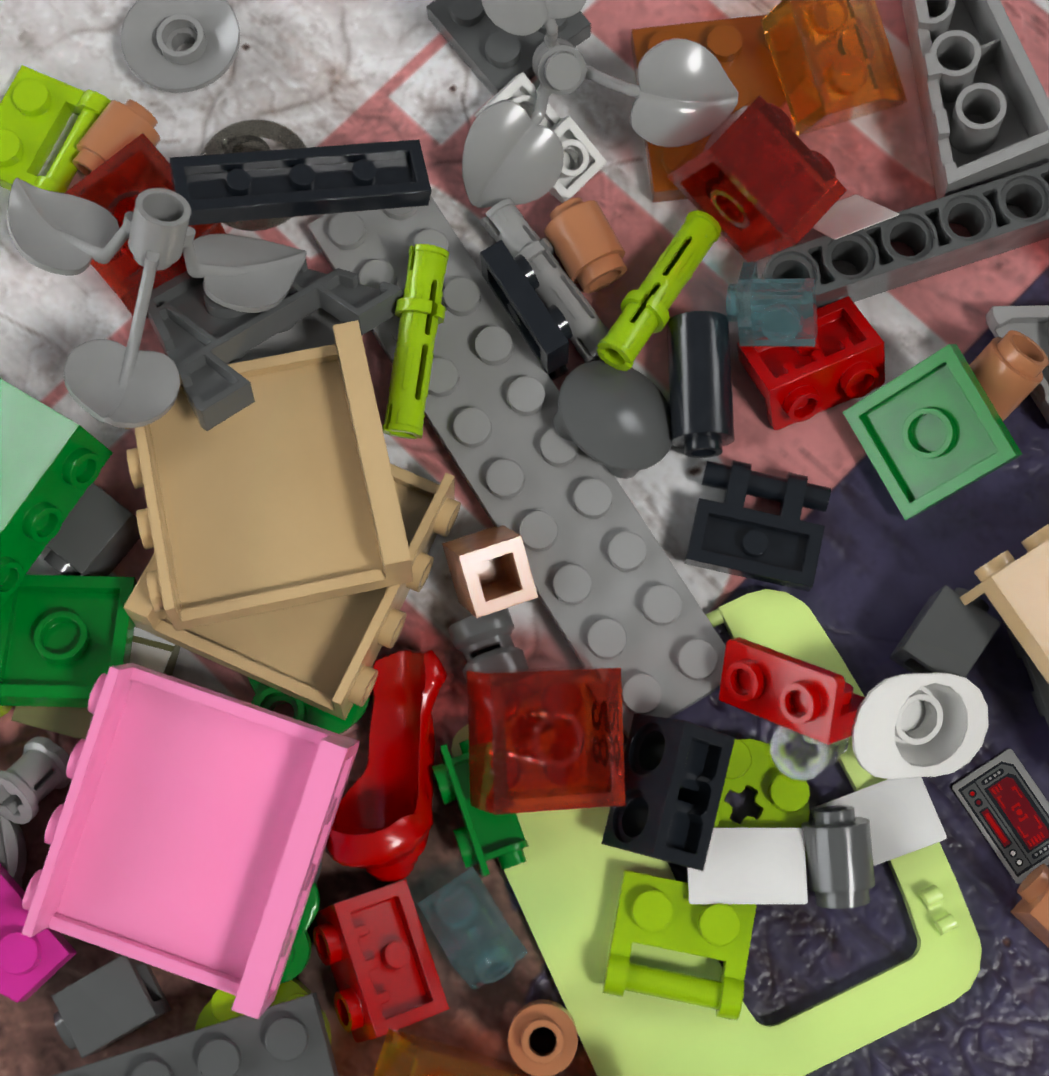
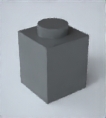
[44,483,141,576]
[889,585,1002,677]
[52,955,172,1058]

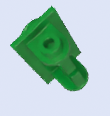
[432,735,528,878]

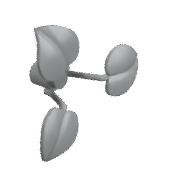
[462,0,739,208]
[7,178,307,428]

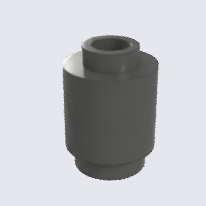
[802,806,875,909]

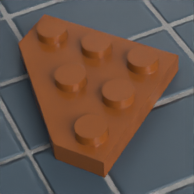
[631,10,816,203]

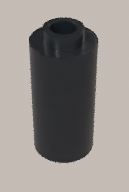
[667,311,735,458]

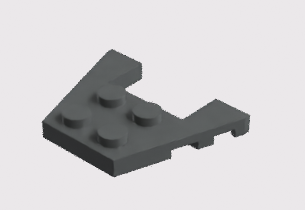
[147,259,403,431]

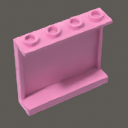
[21,663,360,1019]

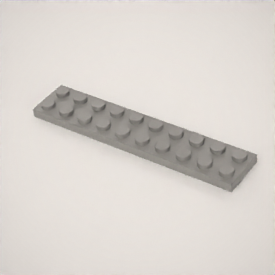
[307,196,726,738]

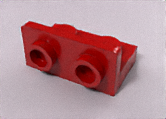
[737,296,885,430]
[718,637,865,745]
[313,879,449,1043]

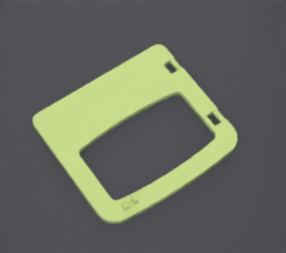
[451,589,982,1076]

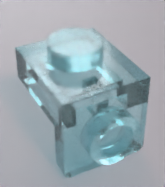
[726,262,818,347]
[418,866,528,990]

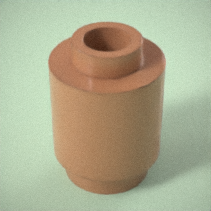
[72,99,161,192]
[544,197,627,293]
[969,330,1049,421]
[508,999,578,1076]

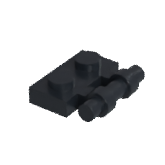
[684,460,831,592]

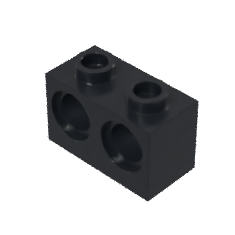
[601,713,735,871]

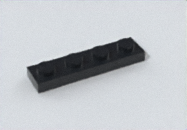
[170,140,432,226]

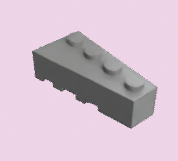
[901,0,1049,199]

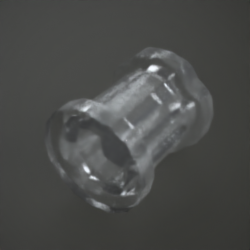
[770,726,849,781]

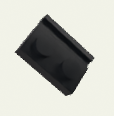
[480,240,573,381]

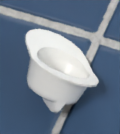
[852,672,989,779]

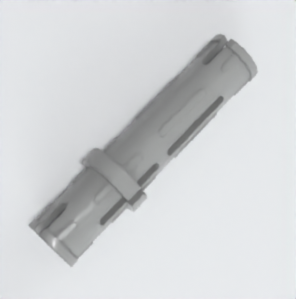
[480,199,609,363]

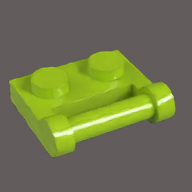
[0,65,111,195]
[603,870,757,1021]

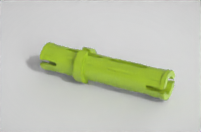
[597,210,722,371]
[382,244,449,439]

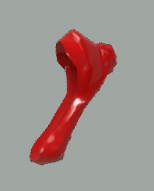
[325,650,448,883]

